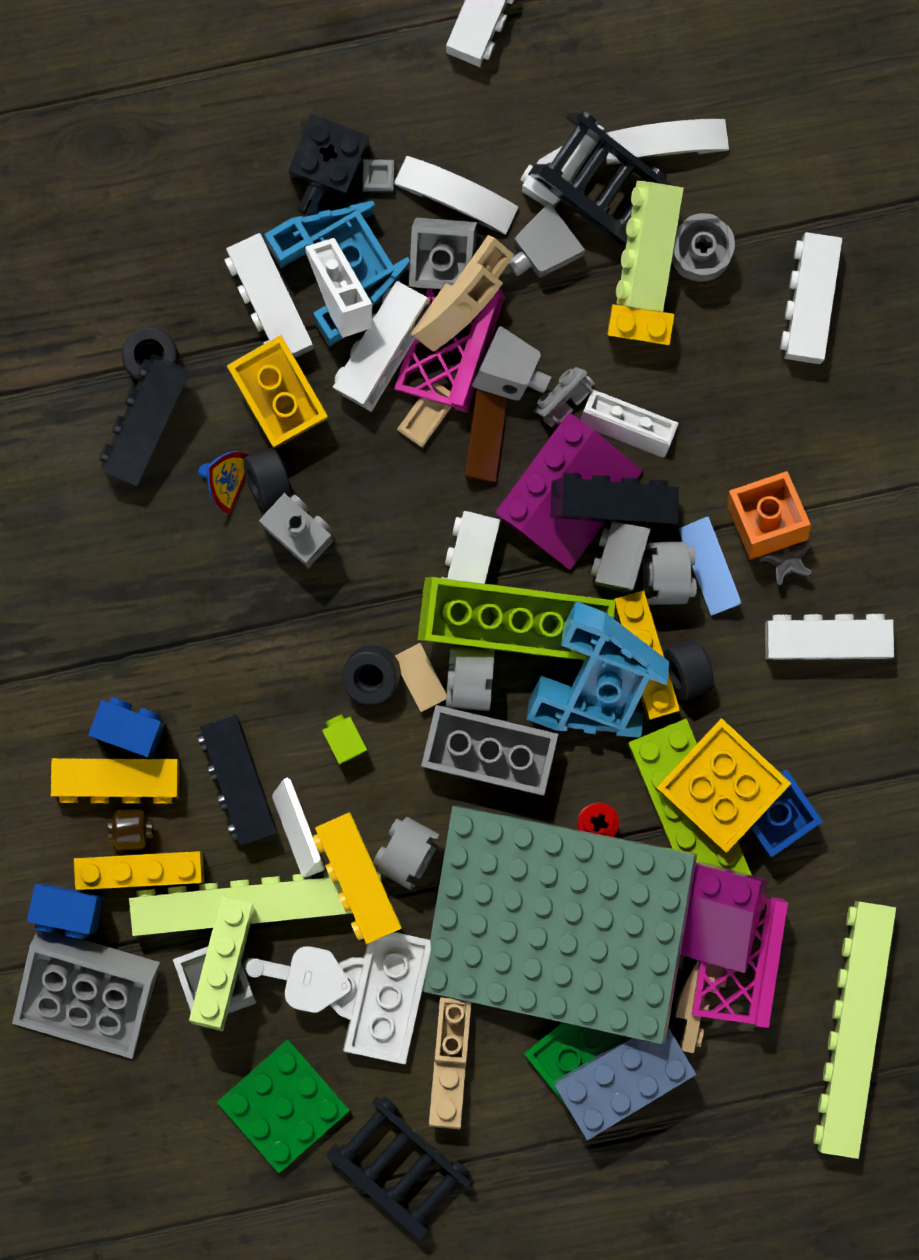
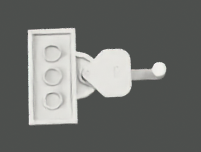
[243,932,431,1064]

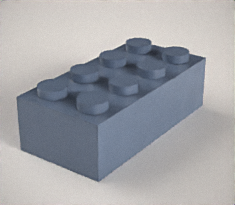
[553,1027,697,1140]

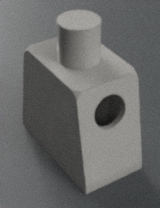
[508,203,585,278]
[472,326,551,401]

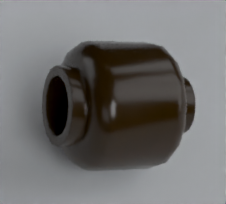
[108,809,154,850]

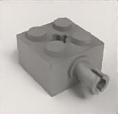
[259,493,333,569]

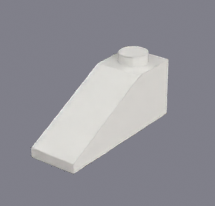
[520,125,604,209]
[305,238,372,338]

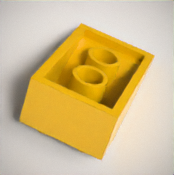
[227,335,328,449]

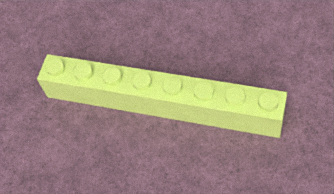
[129,871,382,936]
[813,901,896,1159]

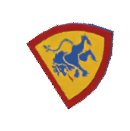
[198,451,249,515]

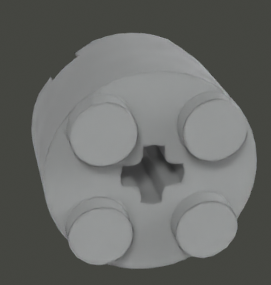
[672,213,735,282]
[642,542,697,605]
[446,646,494,711]
[373,817,441,890]

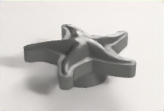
[759,541,811,585]

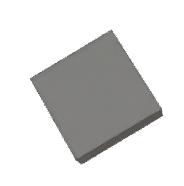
[363,159,394,193]

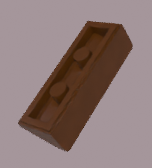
[465,389,507,482]

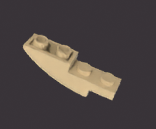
[410,235,514,352]
[673,959,727,1053]
[429,997,471,1129]

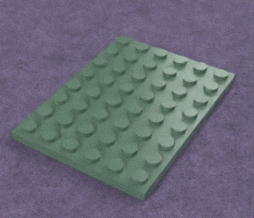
[422,806,697,1044]

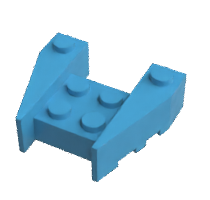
[264,201,410,346]
[527,601,669,738]

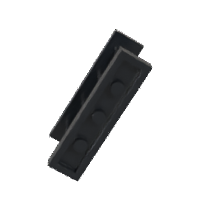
[528,111,672,247]
[325,1096,471,1240]

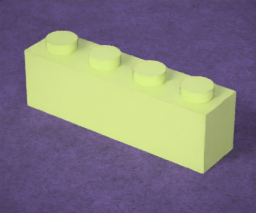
[616,181,684,312]
[189,896,255,1031]

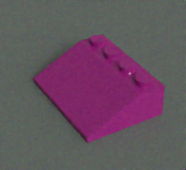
[495,412,643,571]
[680,860,769,973]

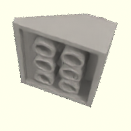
[12,930,160,1059]

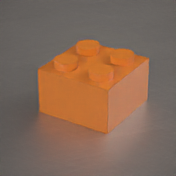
[727,471,811,559]

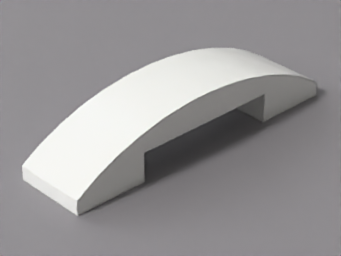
[606,119,729,165]
[394,156,518,236]

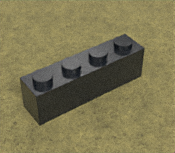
[99,353,189,486]
[550,473,679,527]
[197,714,277,846]

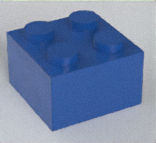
[88,697,166,759]
[748,770,823,857]
[27,883,104,939]

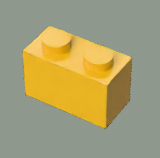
[607,304,674,345]

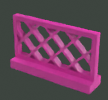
[395,288,505,413]
[691,897,788,1028]

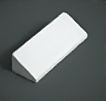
[580,389,678,458]
[272,778,325,877]

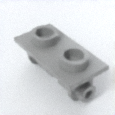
[533,367,595,428]

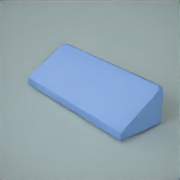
[678,517,741,616]

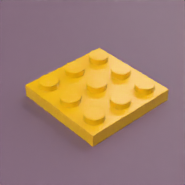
[656,718,791,853]

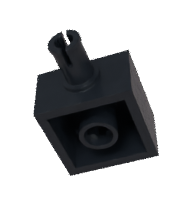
[288,114,370,216]

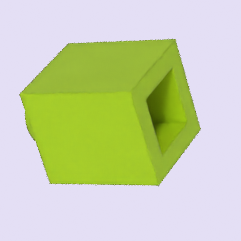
[322,714,368,765]

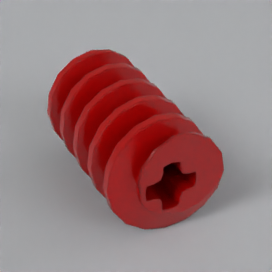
[577,803,619,837]

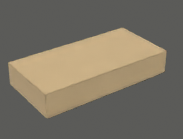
[397,382,452,448]
[395,643,447,712]

